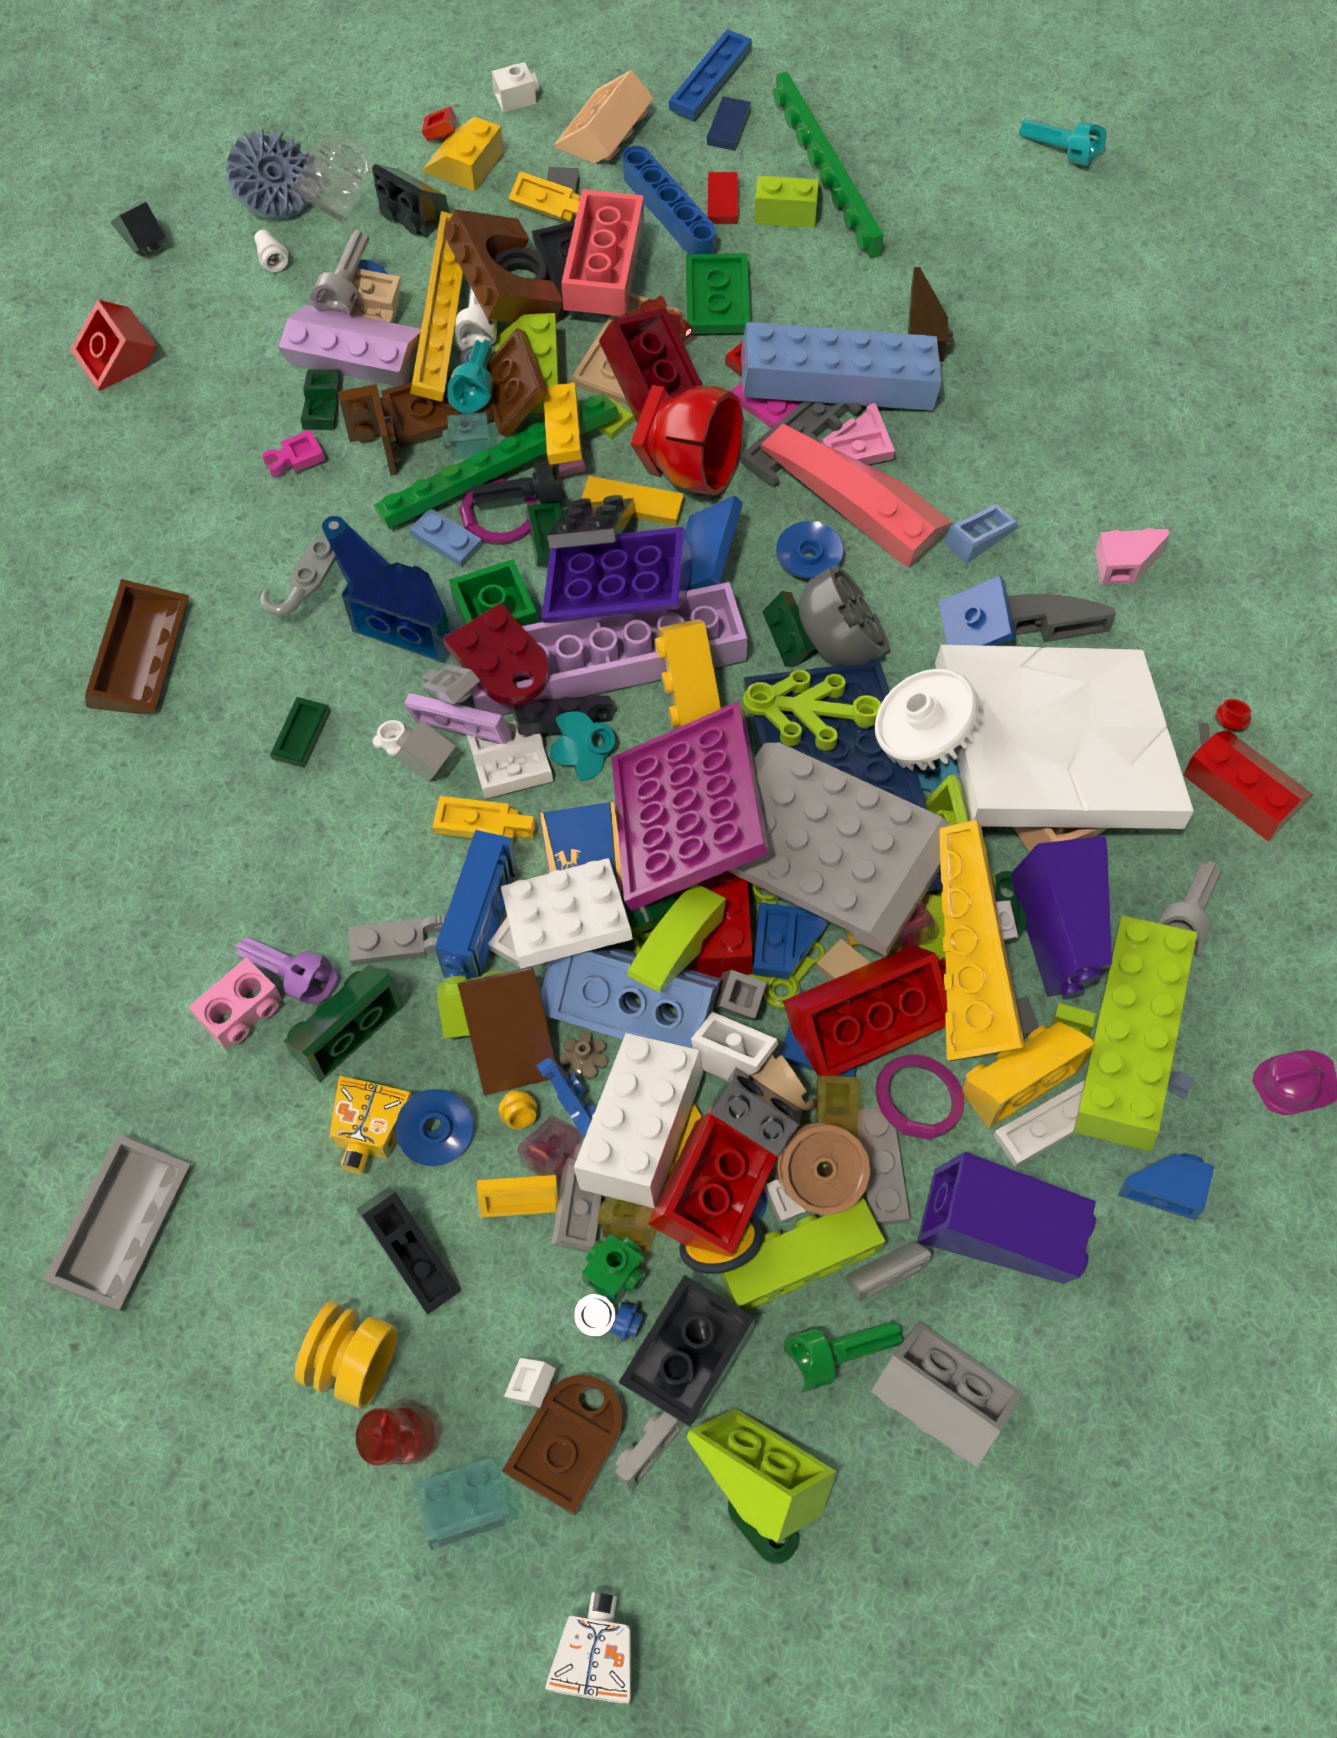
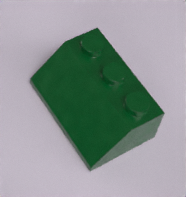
[283,964,404,1083]

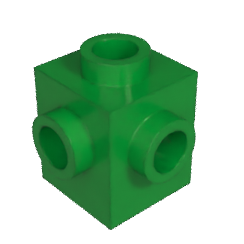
[581,1234,645,1306]

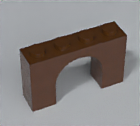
[443,209,563,322]

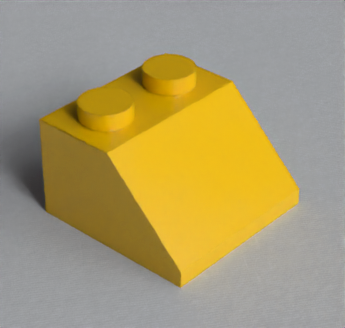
[423,117,504,192]

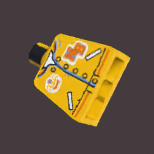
[330,1076,412,1174]

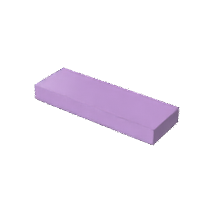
[404,693,512,744]

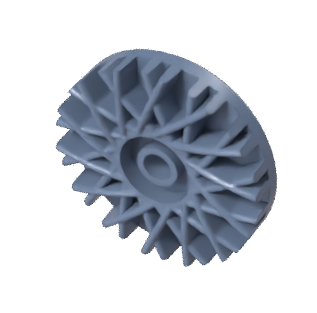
[225,129,319,219]

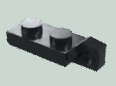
[513,695,613,735]

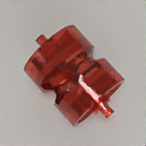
[356,1408,435,1466]

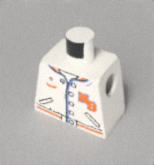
[546,1593,631,1705]

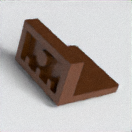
[338,384,401,476]

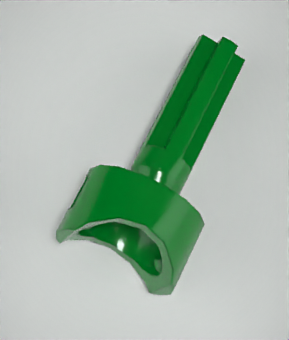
[784,1321,903,1392]

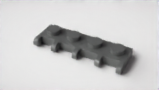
[741,401,862,486]

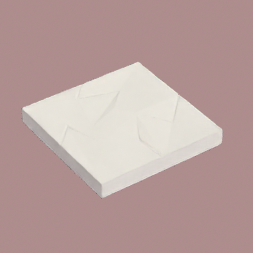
[935,645,1194,829]

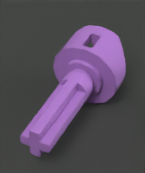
[236,936,338,1004]

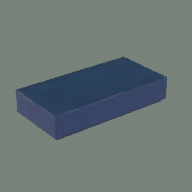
[707,96,751,151]

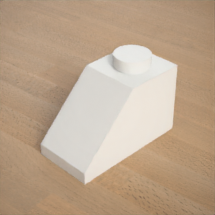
[691,1012,778,1080]

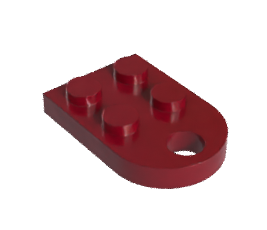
[443,602,549,705]

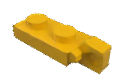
[508,171,581,222]
[432,796,536,841]

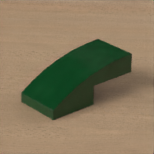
[301,369,340,430]

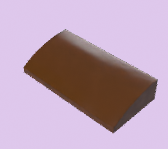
[85,579,189,714]

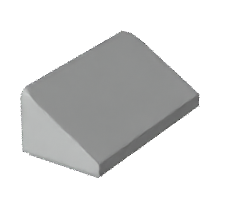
[845,1241,931,1302]

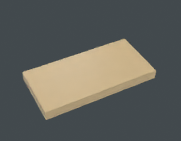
[570,292,682,406]

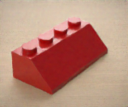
[783,945,947,1081]

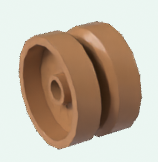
[775,1122,870,1215]

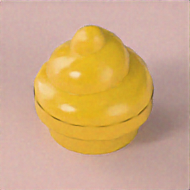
[498,1090,537,1130]

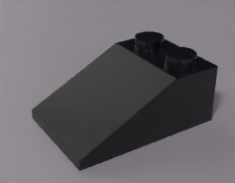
[619,1275,755,1428]

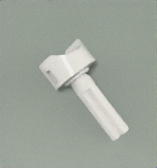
[454,289,497,352]

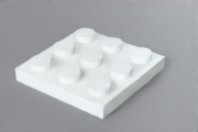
[501,858,633,969]

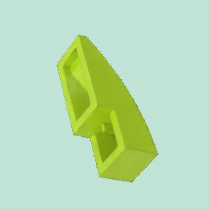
[627,884,726,993]

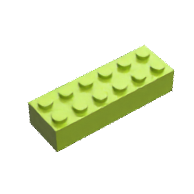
[1073,915,1197,1152]

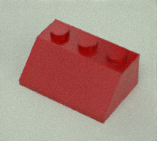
[1183,730,1313,842]
[647,1112,777,1256]

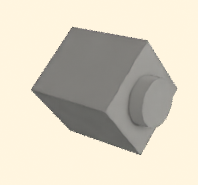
[395,720,456,781]
[714,970,767,1020]

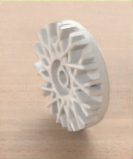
[875,669,983,771]

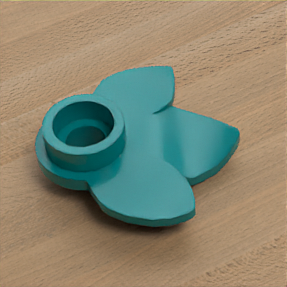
[549,712,616,781]

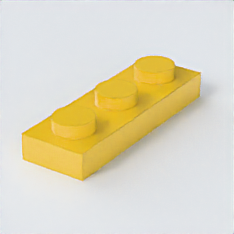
[543,382,582,465]

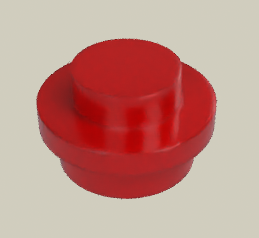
[1215,699,1252,731]

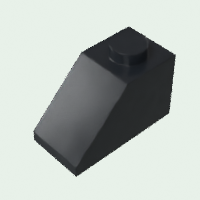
[110,202,166,254]

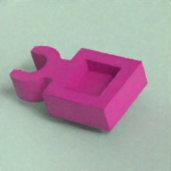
[262,430,325,477]

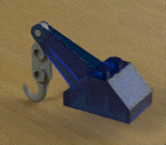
[260,516,450,663]

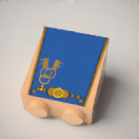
[540,802,623,893]

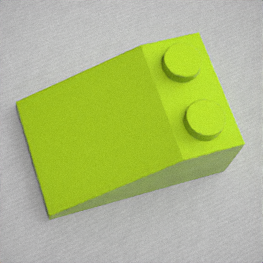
[687,1408,837,1543]

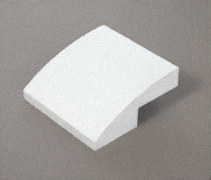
[467,721,553,799]

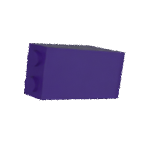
[1011,836,1112,999]
[917,1152,1096,1284]

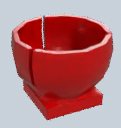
[630,385,744,496]

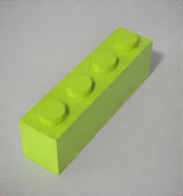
[719,1198,885,1312]

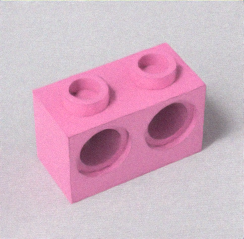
[188,957,282,1049]

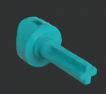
[1019,119,1107,166]
[448,339,494,414]

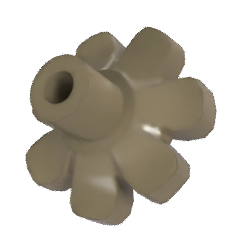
[559,1032,608,1080]

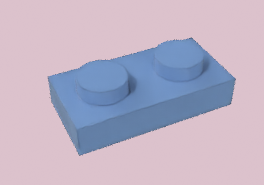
[409,508,483,568]

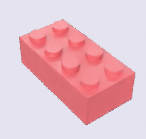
[562,189,644,316]

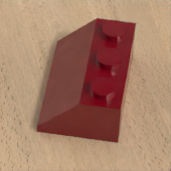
[599,307,703,424]

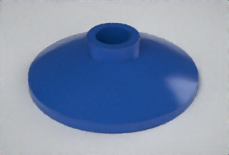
[776,521,843,579]
[395,1089,473,1166]

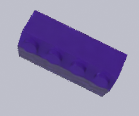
[541,527,692,623]

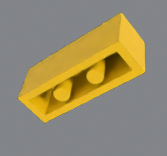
[655,619,721,728]

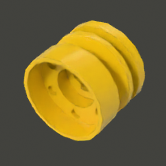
[294,1301,398,1410]

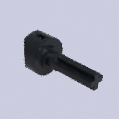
[470,461,566,506]

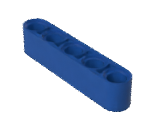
[623,146,716,254]

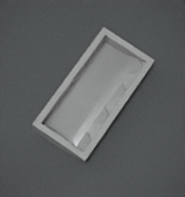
[44,1134,190,1312]

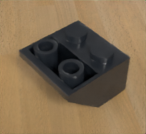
[372,164,449,238]

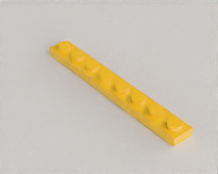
[410,211,463,401]

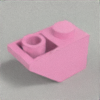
[1095,528,1169,584]

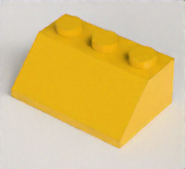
[962,1021,1095,1129]

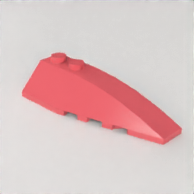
[760,423,953,568]

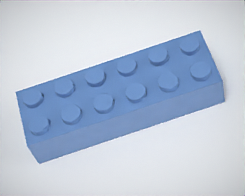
[741,322,942,410]

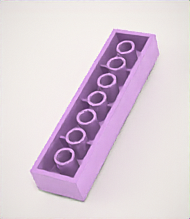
[471,582,747,715]

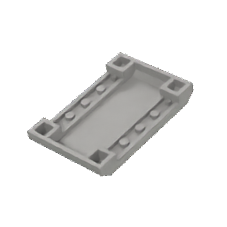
[720,742,951,956]

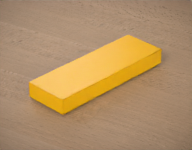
[581,476,684,526]

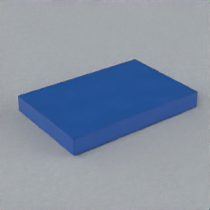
[685,496,743,591]

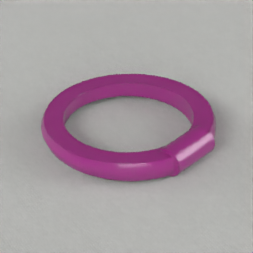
[458,479,537,545]
[875,1055,964,1141]

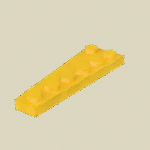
[939,820,1025,1061]

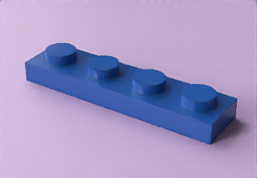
[669,29,752,120]

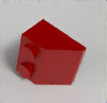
[70,300,157,391]

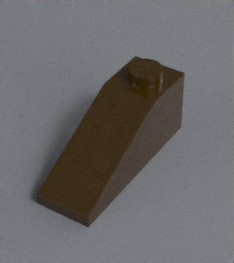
[907,267,953,362]

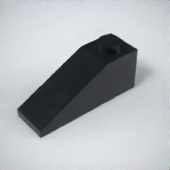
[356,1186,461,1315]

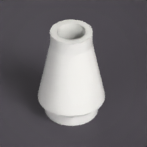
[254,230,289,272]

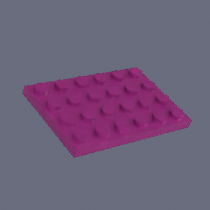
[611,701,769,911]

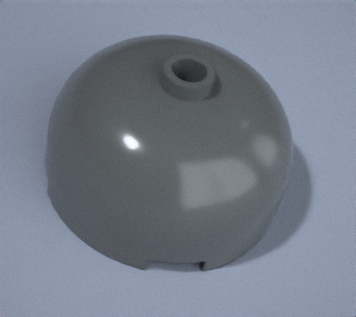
[799,565,890,667]

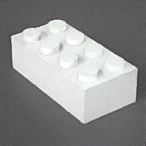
[574,1033,703,1208]

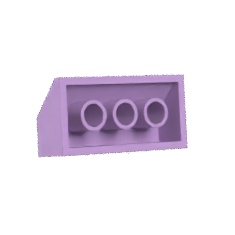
[279,305,421,386]

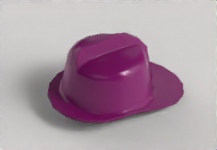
[1252,1050,1337,1115]

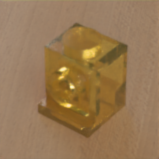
[598,1197,659,1253]

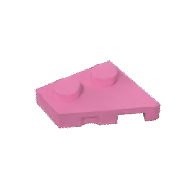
[822,403,895,465]

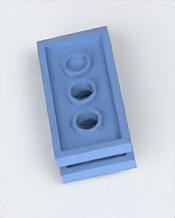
[540,946,721,1048]

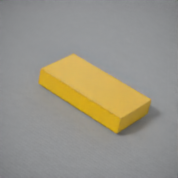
[477,1175,559,1218]

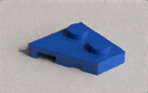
[752,902,829,979]
[536,1057,596,1138]

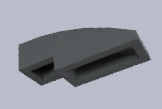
[1008,594,1116,643]

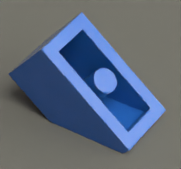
[1118,1153,1214,1221]

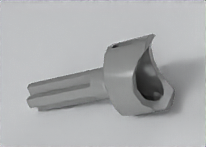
[309,230,370,315]
[1158,861,1222,955]

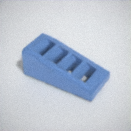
[944,504,1019,563]

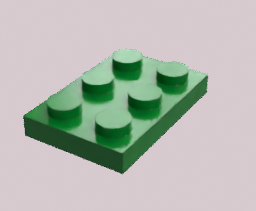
[686,253,750,334]

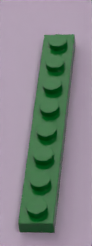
[773,71,884,259]
[373,394,620,529]

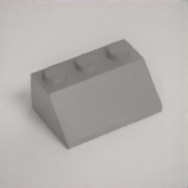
[871,1321,1023,1467]

